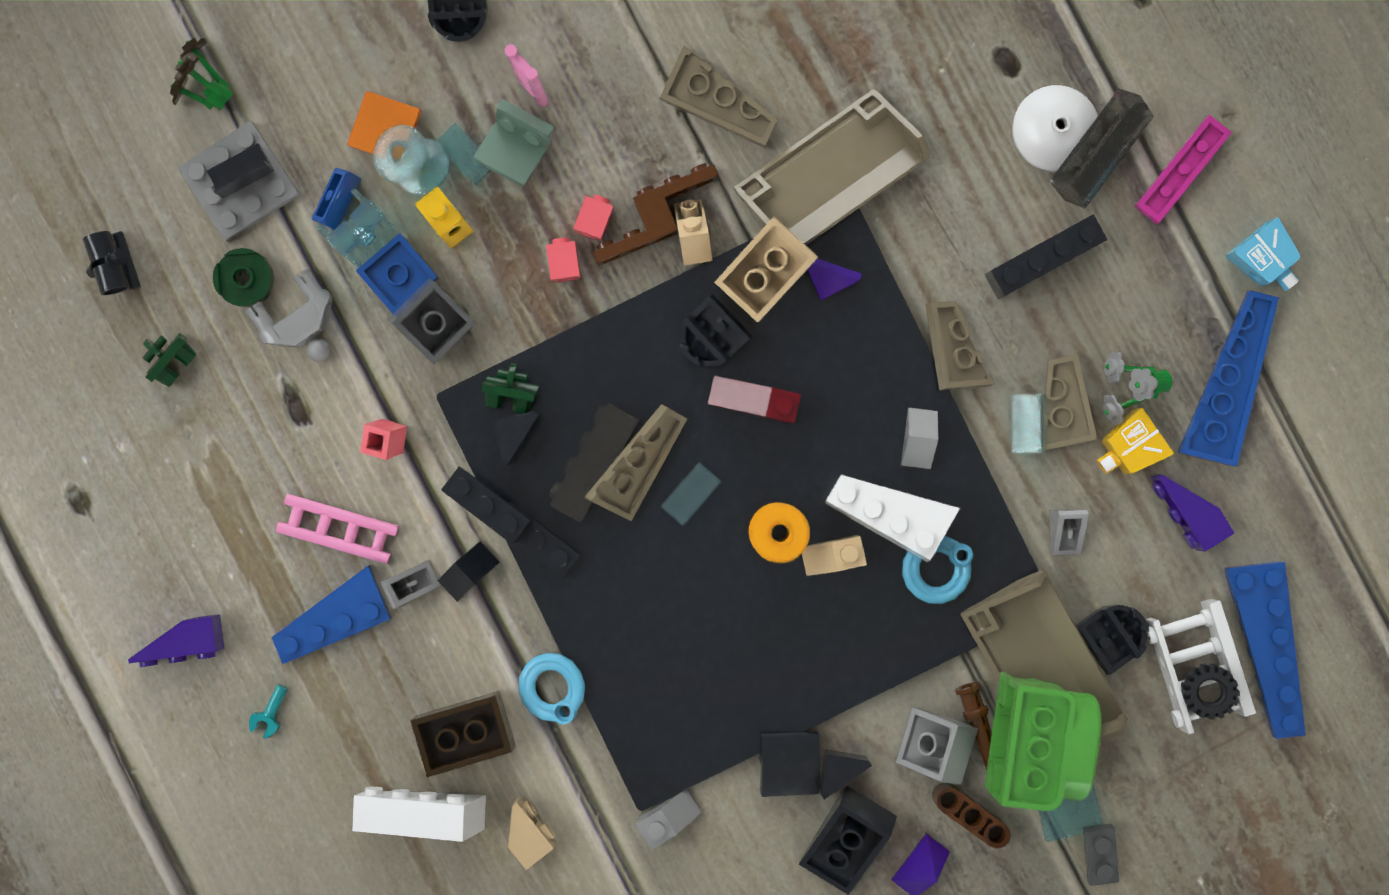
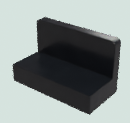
[207,143,275,199]

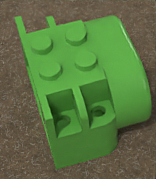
[984,672,1101,811]

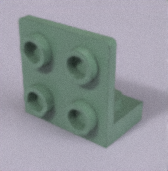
[474,99,554,187]

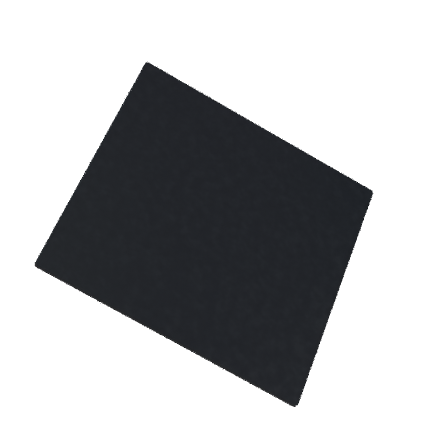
[436,208,1039,811]

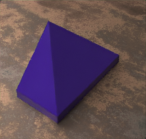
[806,259,862,301]
[891,833,950,895]

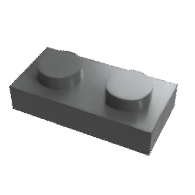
[1083,823,1119,886]

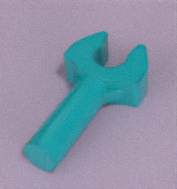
[249,684,288,739]

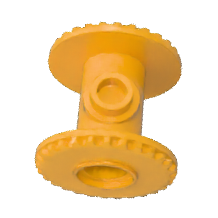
[749,502,810,563]

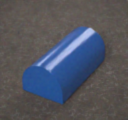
[312,168,361,231]

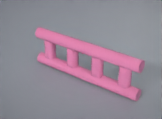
[505,44,548,107]
[276,494,399,564]

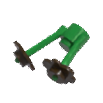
[170,38,234,111]

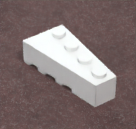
[825,475,960,562]
[352,787,486,842]

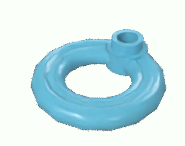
[902,536,973,604]
[519,653,585,725]

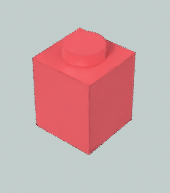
[573,194,615,243]
[546,238,582,283]
[360,419,407,460]

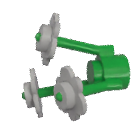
[1103,352,1172,425]

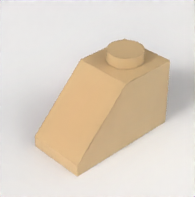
[802,535,867,576]

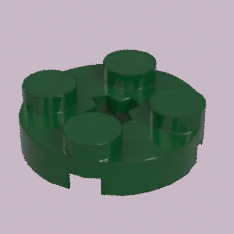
[213,248,274,307]

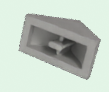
[901,408,938,469]
[1049,509,1089,555]
[380,560,440,609]

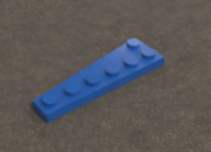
[1178,290,1279,467]
[1224,561,1306,739]

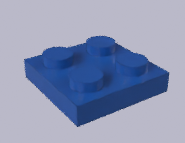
[356,233,439,314]

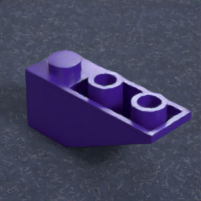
[1151,475,1235,552]
[128,614,224,667]

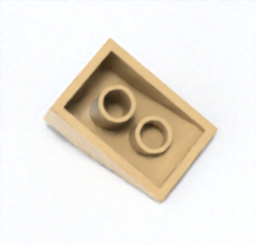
[714,216,818,322]

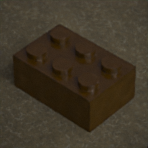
[410,690,516,777]

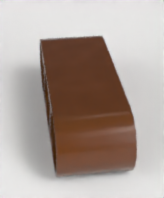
[932,782,1011,849]

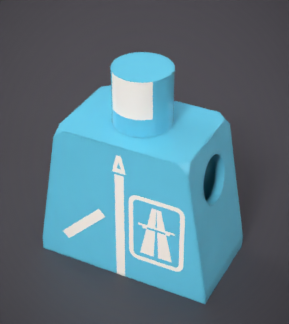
[1226,217,1301,291]

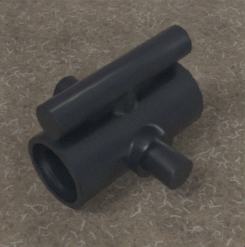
[83,231,141,296]

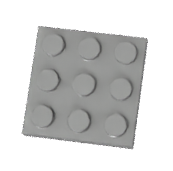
[178,120,300,242]

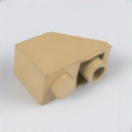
[673,199,713,266]
[508,797,556,870]

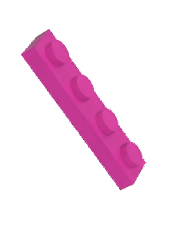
[1134,114,1232,224]

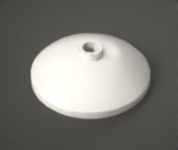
[1012,85,1100,172]

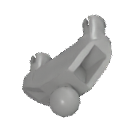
[245,269,332,362]

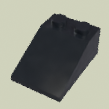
[799,786,897,895]

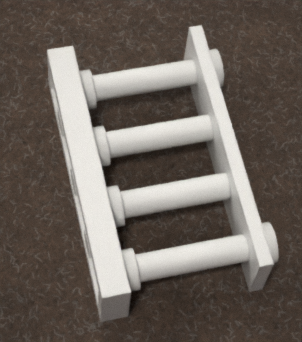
[1145,599,1256,734]

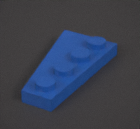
[271,565,392,664]

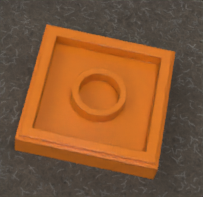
[347,91,422,165]

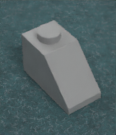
[636,789,701,850]

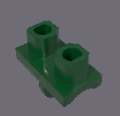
[142,333,196,387]
[481,363,539,414]

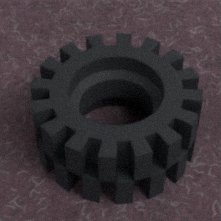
[1181,663,1240,720]

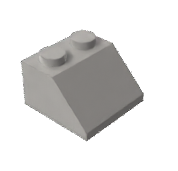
[896,707,978,784]

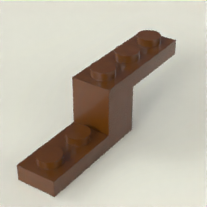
[592,163,718,267]

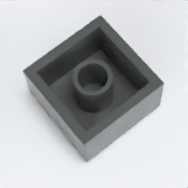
[388,279,475,364]

